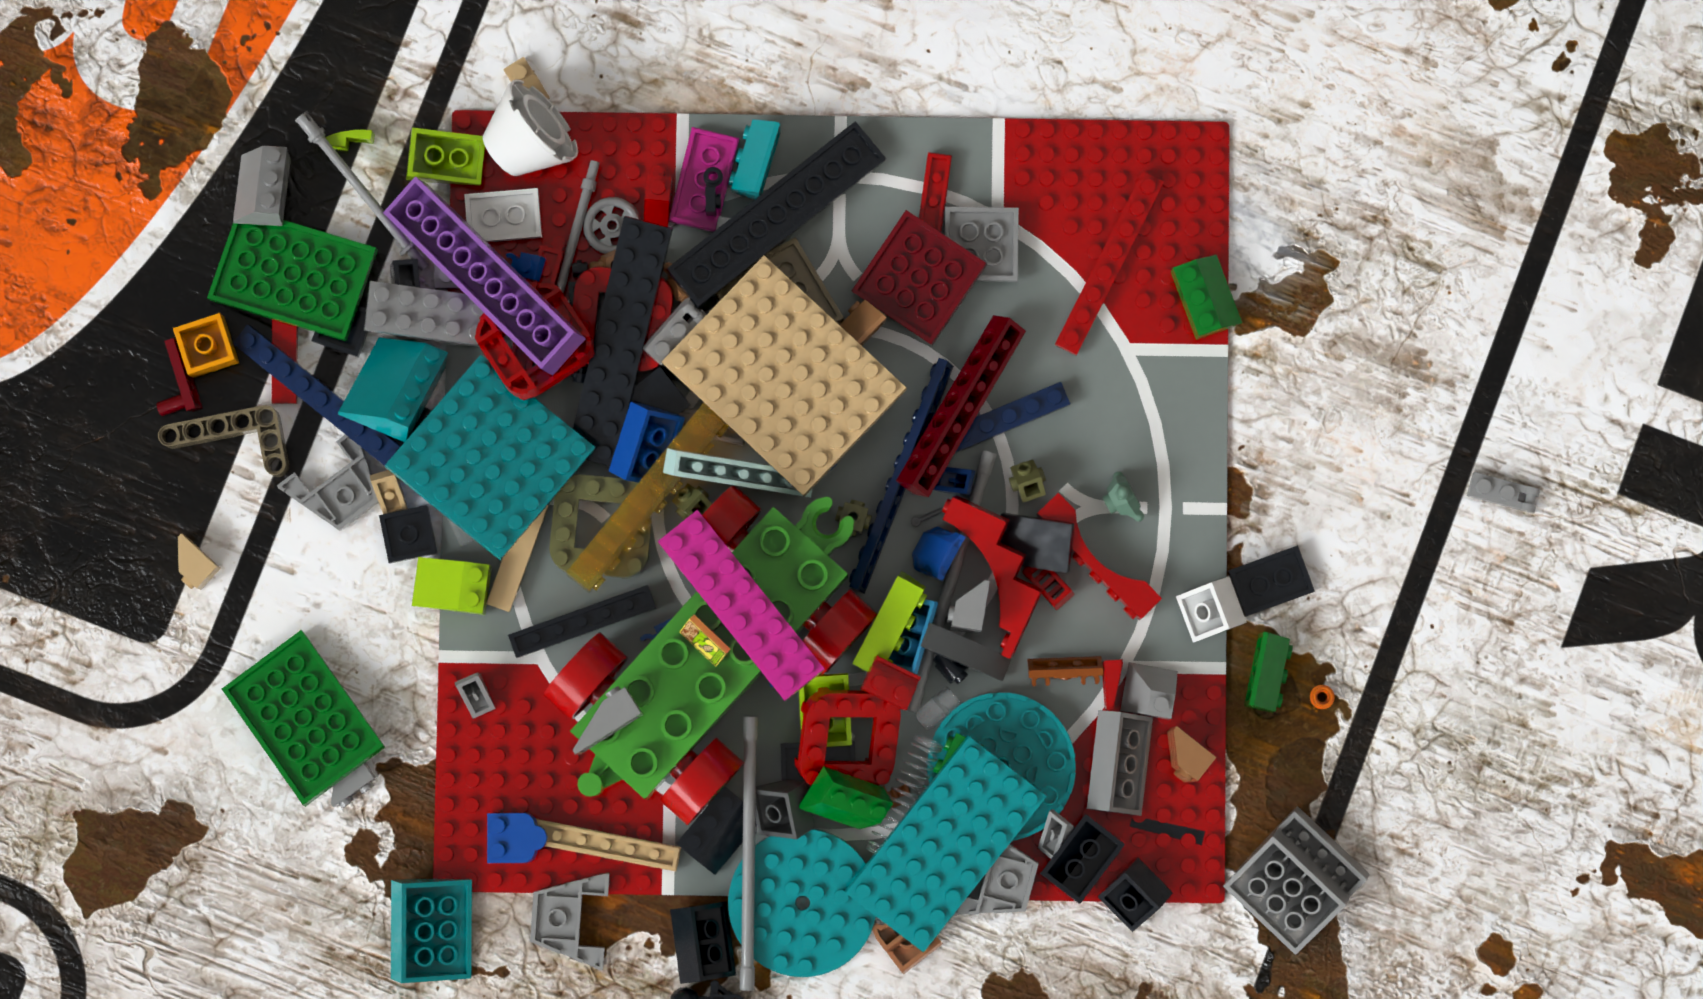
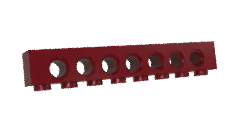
[896,315,1026,497]

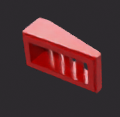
[1022,567,1074,610]
[1102,659,1123,711]

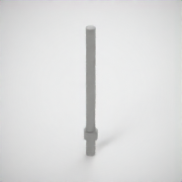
[556,160,600,294]

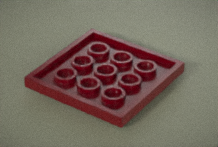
[851,210,987,346]

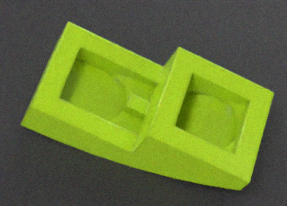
[325,130,375,151]

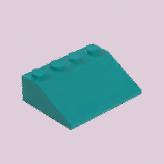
[338,337,448,442]
[391,879,472,983]

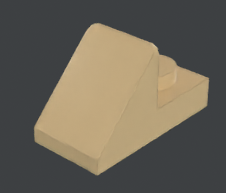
[503,57,550,100]
[370,470,408,514]

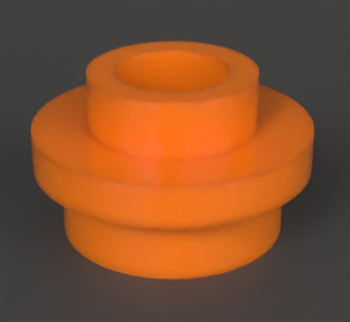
[1310,685,1335,709]

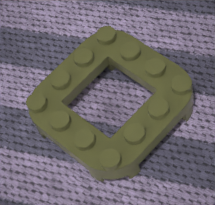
[549,474,654,579]

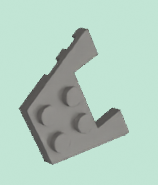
[277,435,379,531]
[953,844,1038,916]
[530,872,610,970]

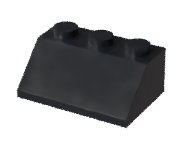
[676,786,757,875]
[1040,814,1125,904]
[670,901,736,984]

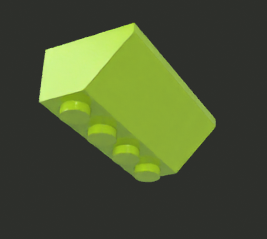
[852,571,927,672]

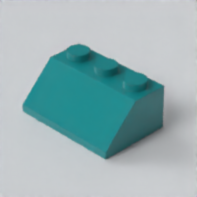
[728,119,781,200]

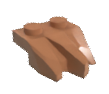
[872,923,942,974]

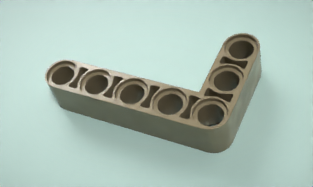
[158,405,289,477]

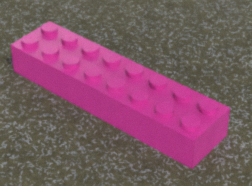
[658,510,825,701]

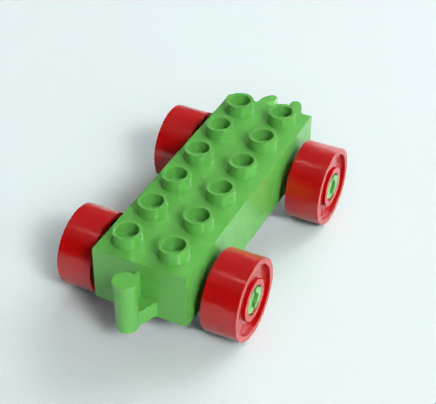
[543,485,878,826]

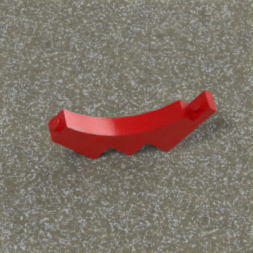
[942,495,1044,659]

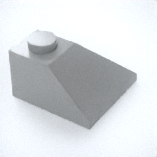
[1120,662,1178,720]

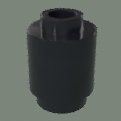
[933,655,969,684]

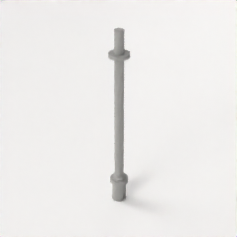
[295,111,429,271]

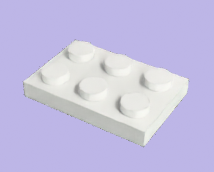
[464,188,542,242]

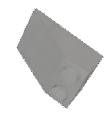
[573,686,643,755]

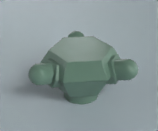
[1102,472,1144,522]

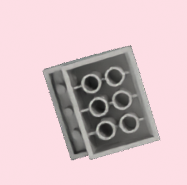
[1223,806,1370,955]

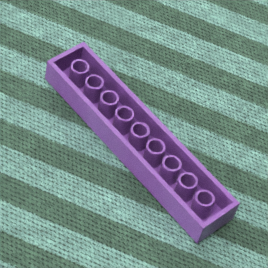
[383,176,586,375]

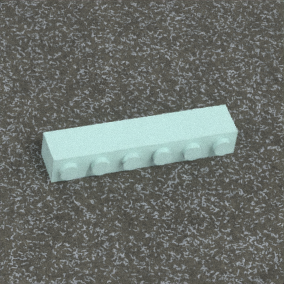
[663,448,812,497]

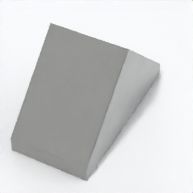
[455,672,496,719]
[1038,809,1075,859]

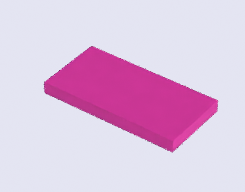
[669,127,740,232]

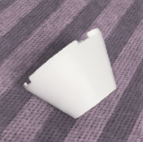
[483,79,578,176]

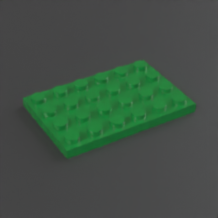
[207,220,378,341]
[222,630,385,807]

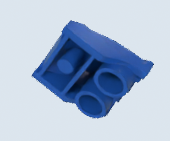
[912,526,966,581]

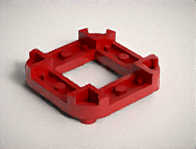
[572,266,674,371]
[475,281,594,400]
[794,687,901,786]

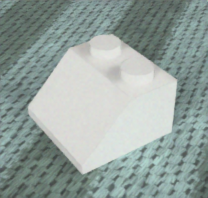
[1176,577,1247,643]

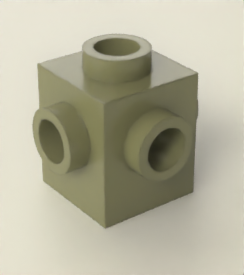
[1009,459,1046,503]
[672,483,712,520]
[835,499,872,537]

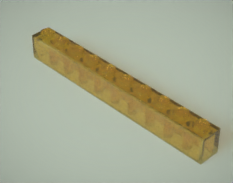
[566,402,729,593]

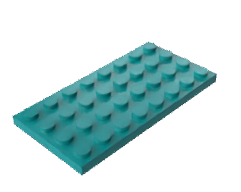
[845,735,1047,952]

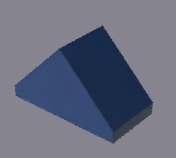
[933,467,975,498]

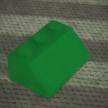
[1171,255,1242,340]
[1244,632,1293,712]
[799,766,893,829]

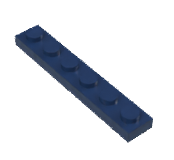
[955,382,1070,453]

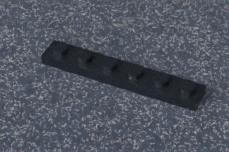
[508,585,656,658]

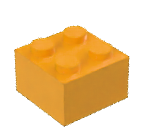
[173,313,239,378]

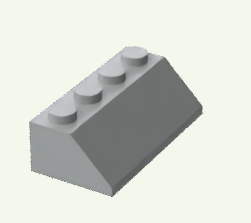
[1087,710,1153,816]

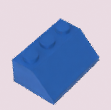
[609,402,685,487]

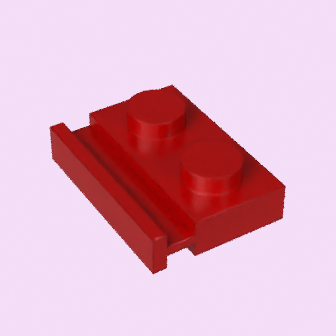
[860,656,921,710]

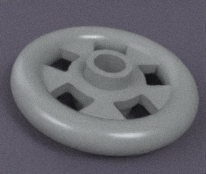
[583,197,641,254]

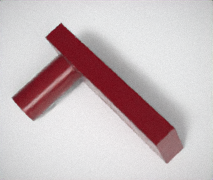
[156,338,203,416]

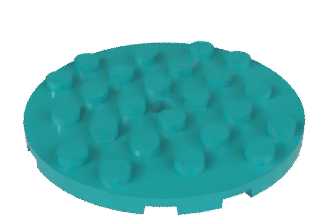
[927,692,1076,841]
[728,828,876,977]

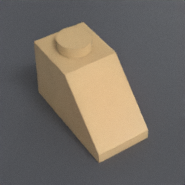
[178,533,221,590]

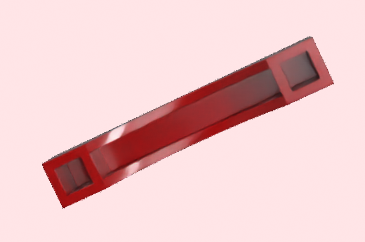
[1036,493,1162,620]

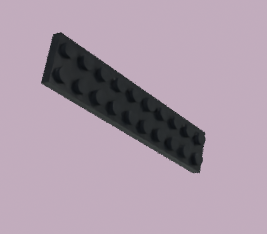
[666,121,886,308]
[573,216,673,466]

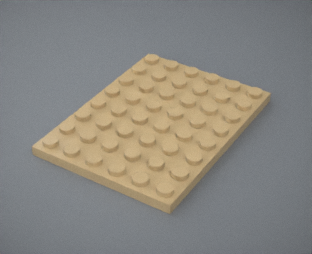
[662,255,907,497]

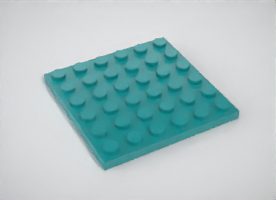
[385,355,596,561]

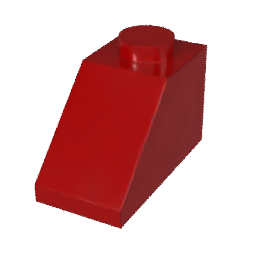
[644,175,673,227]

